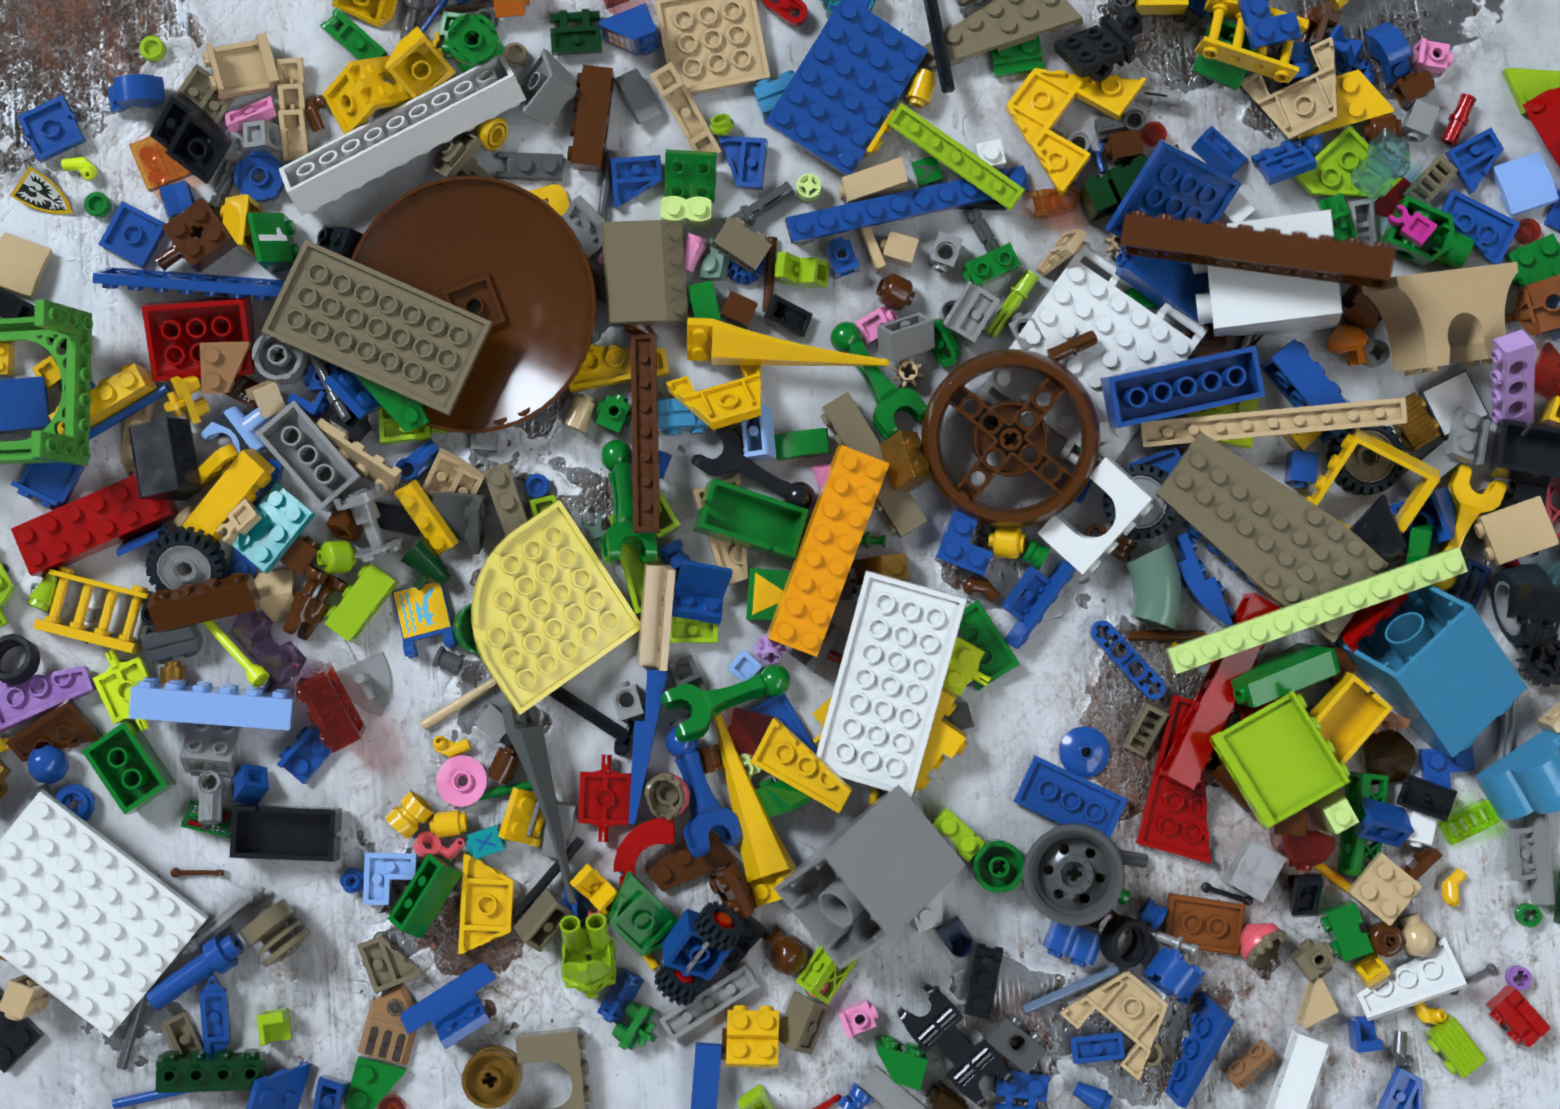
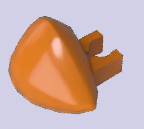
[1326,324,1369,366]

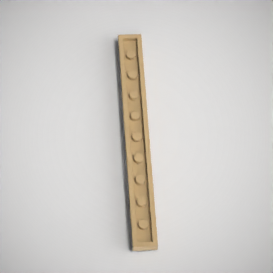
[1141,397,1407,447]

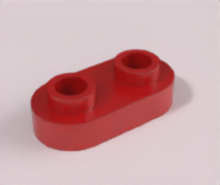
[763,0,808,26]

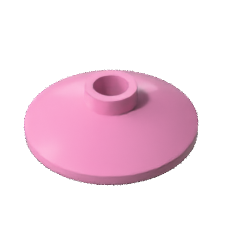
[436,755,487,807]

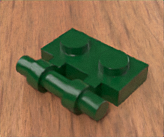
[550,8,602,56]

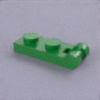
[320,8,388,60]

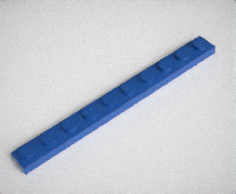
[785,165,1030,244]

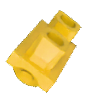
[163,376,210,424]

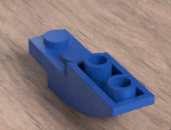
[1173,532,1234,627]

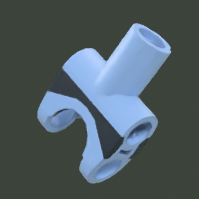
[201,405,278,470]

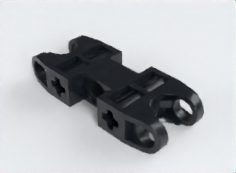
[897,983,1014,1108]

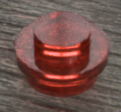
[1141,121,1167,147]

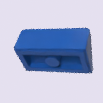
[1191,125,1248,177]

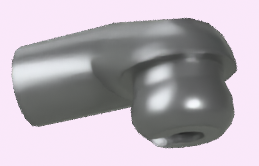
[1393,1031,1414,1069]

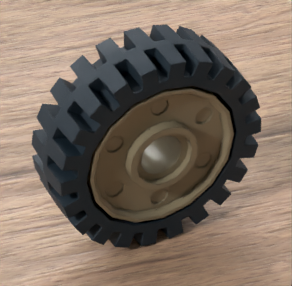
[1326,425,1406,496]

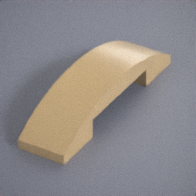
[649,62,722,154]

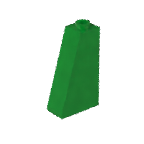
[1231,642,1340,708]

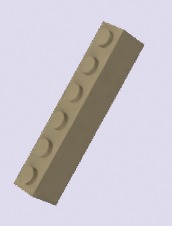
[820,392,927,538]

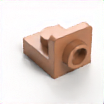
[1371,712,1411,734]

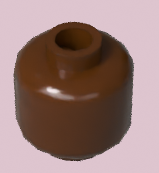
[1364,114,1402,148]
[876,274,915,310]
[1367,922,1404,957]

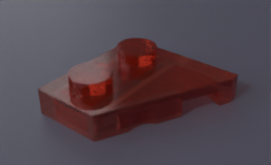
[1534,342,1560,399]

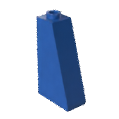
[1115,250,1208,322]

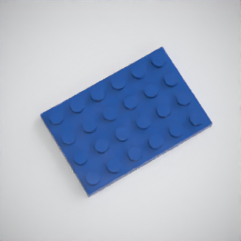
[764,0,928,176]

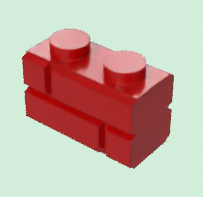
[1486,985,1551,1048]

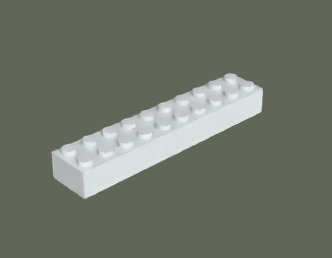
[279,53,527,216]

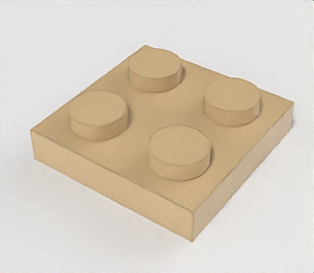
[1347,852,1422,926]

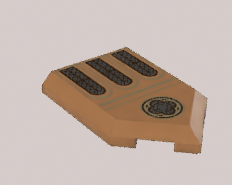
[358,982,417,1065]

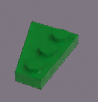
[354,374,431,433]
[960,600,1020,691]

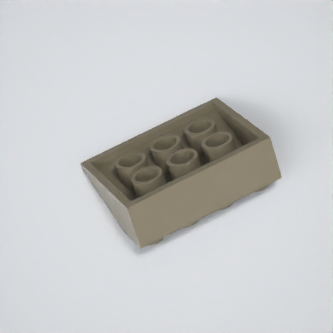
[601,220,688,327]

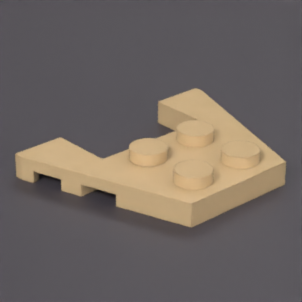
[1240,37,1338,140]
[1059,969,1168,1081]

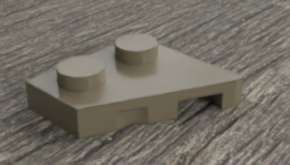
[357,935,423,993]

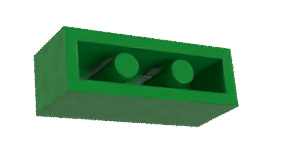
[387,853,463,938]

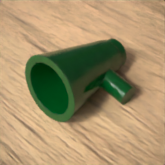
[400,537,452,590]

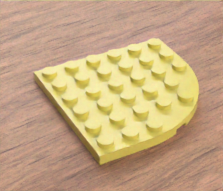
[471,500,640,715]

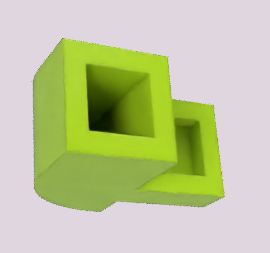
[775,252,830,288]

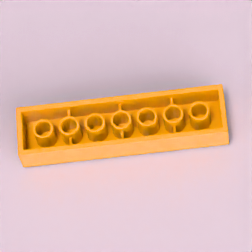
[765,445,890,657]

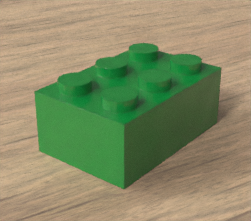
[82,721,177,815]

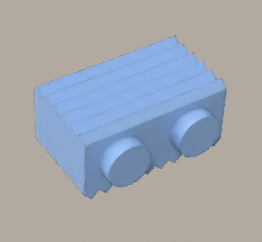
[741,404,776,461]

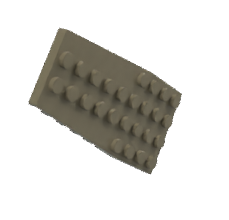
[1155,433,1389,643]

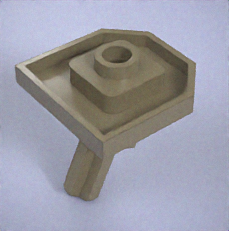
[432,132,495,179]

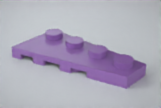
[0,666,97,732]

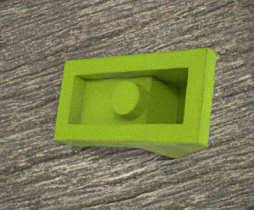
[737,1084,777,1109]

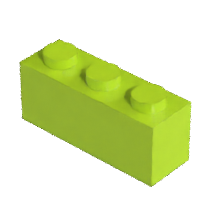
[324,563,400,643]

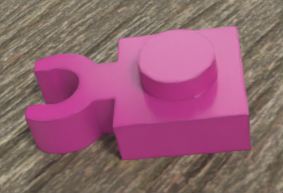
[1387,205,1438,248]

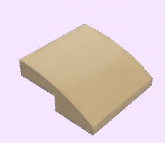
[0,232,53,299]
[422,447,485,497]

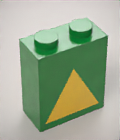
[746,568,790,621]

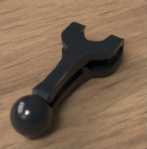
[691,426,815,510]

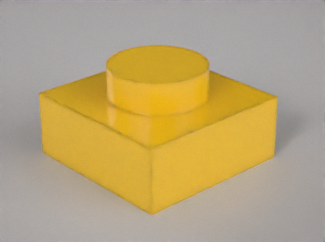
[32,355,62,389]

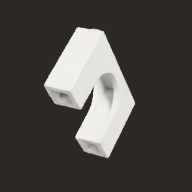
[1037,457,1155,575]

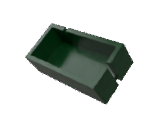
[1077,144,1179,223]

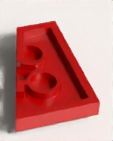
[1340,593,1409,653]

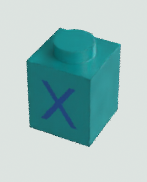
[465,824,507,859]

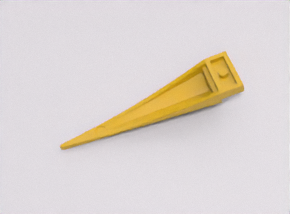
[687,317,890,366]
[713,713,797,907]

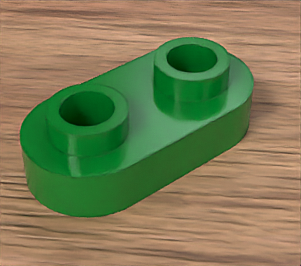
[931,318,961,367]

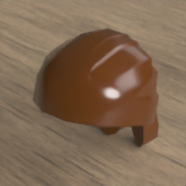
[763,926,808,975]

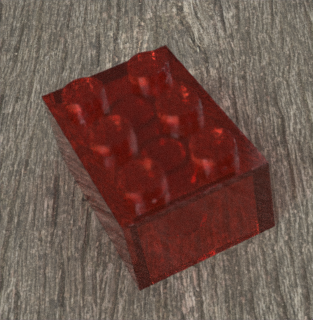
[295,661,366,753]

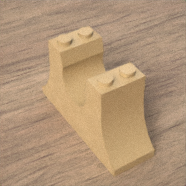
[1362,262,1518,376]

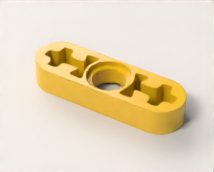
[198,444,239,488]

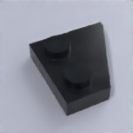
[1350,494,1407,564]

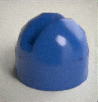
[1301,135,1323,155]

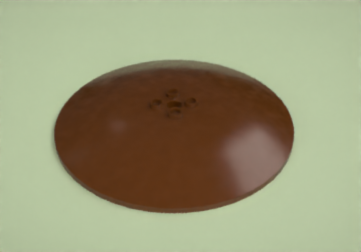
[351,176,597,433]

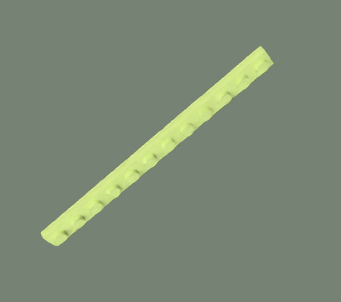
[1166,547,1468,674]

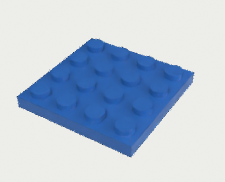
[1105,139,1242,265]

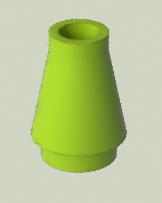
[28,573,59,612]

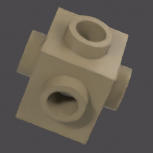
[1290,938,1336,981]

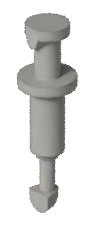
[1146,926,1199,957]

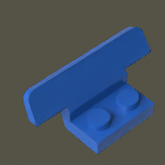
[401,963,496,1050]

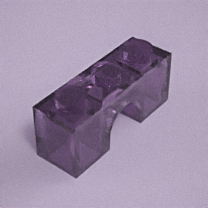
[229,606,307,687]

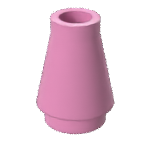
[683,233,707,272]

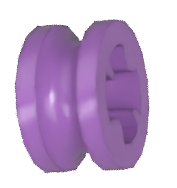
[1505,965,1532,990]

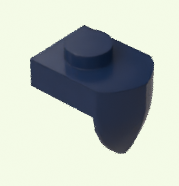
[936,915,973,957]

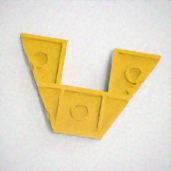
[1006,68,1146,196]

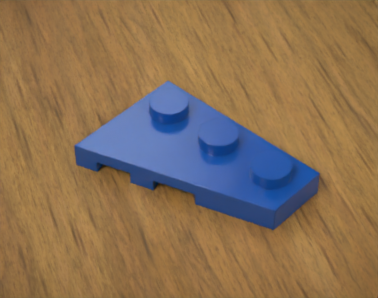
[1440,189,1520,265]

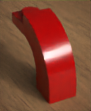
[613,817,676,887]

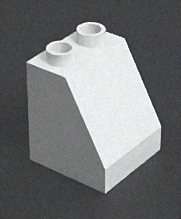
[1192,209,1342,337]

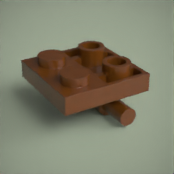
[708,861,758,919]

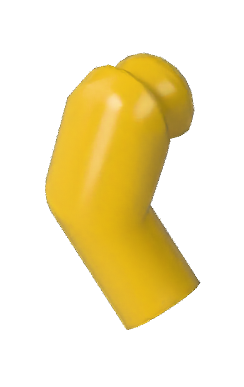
[1412,1002,1447,1025]

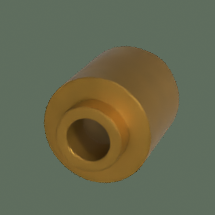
[160,661,187,685]

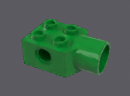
[1380,195,1474,269]

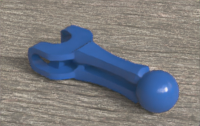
[666,726,742,858]

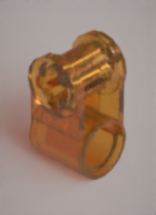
[1029,186,1080,220]

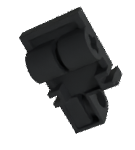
[1054,6,1142,82]

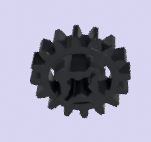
[1515,634,1560,687]

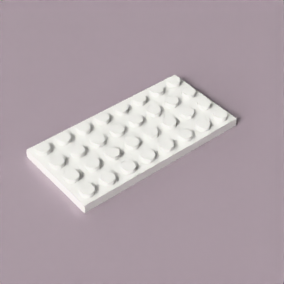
[816,570,967,798]

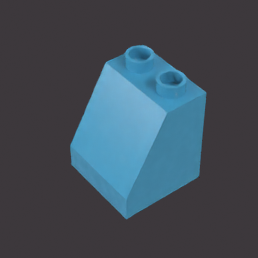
[1335,585,1527,758]

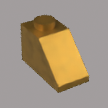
[854,553,909,585]

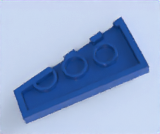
[1165,991,1235,1108]

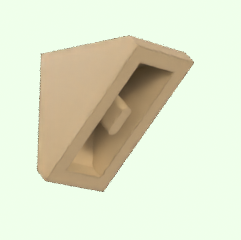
[1295,976,1339,1028]

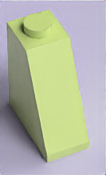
[1307,790,1359,834]

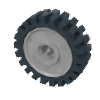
[1103,464,1177,540]
[145,526,227,591]

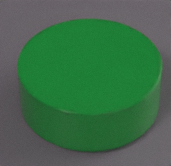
[84,192,112,218]

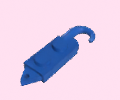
[199,974,231,1053]

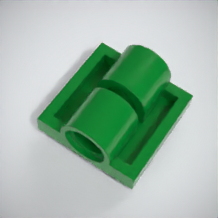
[665,149,717,203]

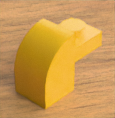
[569,863,619,917]

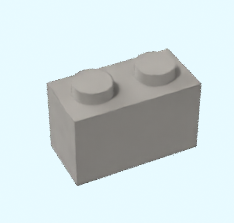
[877,312,935,362]

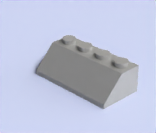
[255,400,361,512]

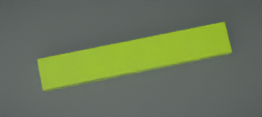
[887,103,1025,211]

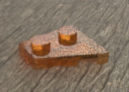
[129,136,194,192]

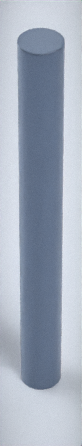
[1022,964,1120,1015]

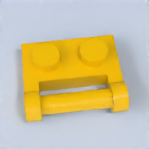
[498,787,545,847]

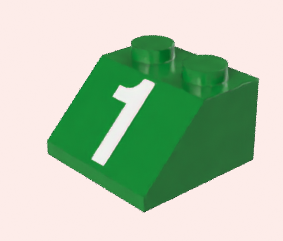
[247,212,300,273]

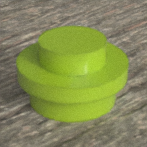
[710,114,735,136]

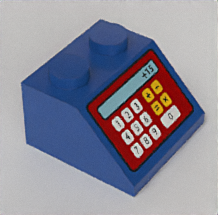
[599,3,660,56]

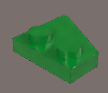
[344,1055,407,1109]

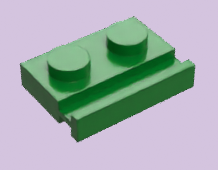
[990,35,1044,78]

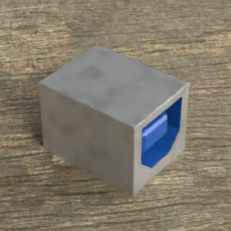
[1221,837,1287,903]

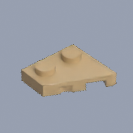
[1035,228,1088,277]

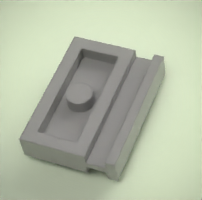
[942,281,1000,344]
[1446,407,1491,468]

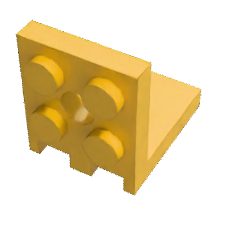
[322,55,413,135]

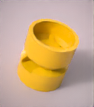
[385,790,434,839]

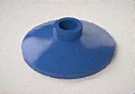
[1059,727,1110,778]

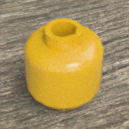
[988,527,1027,559]

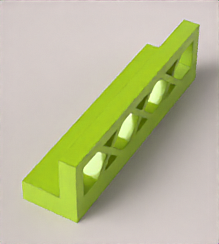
[795,946,859,1005]

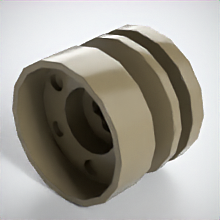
[239,899,311,968]

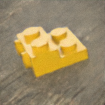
[726,1005,779,1068]

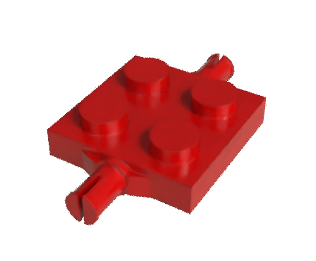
[578,754,631,842]

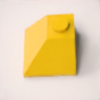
[385,26,456,99]
[220,194,262,256]

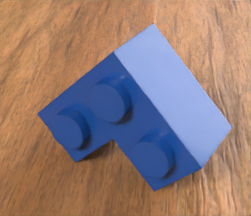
[934,510,993,577]

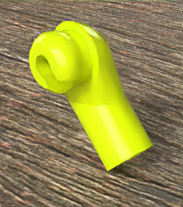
[61,157,97,180]

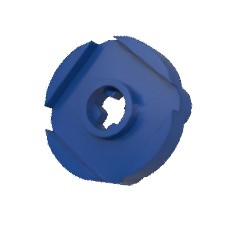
[233,151,284,203]

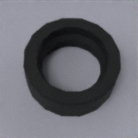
[0,634,40,685]
[1100,915,1150,968]

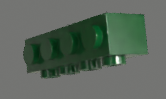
[155,1048,266,1093]

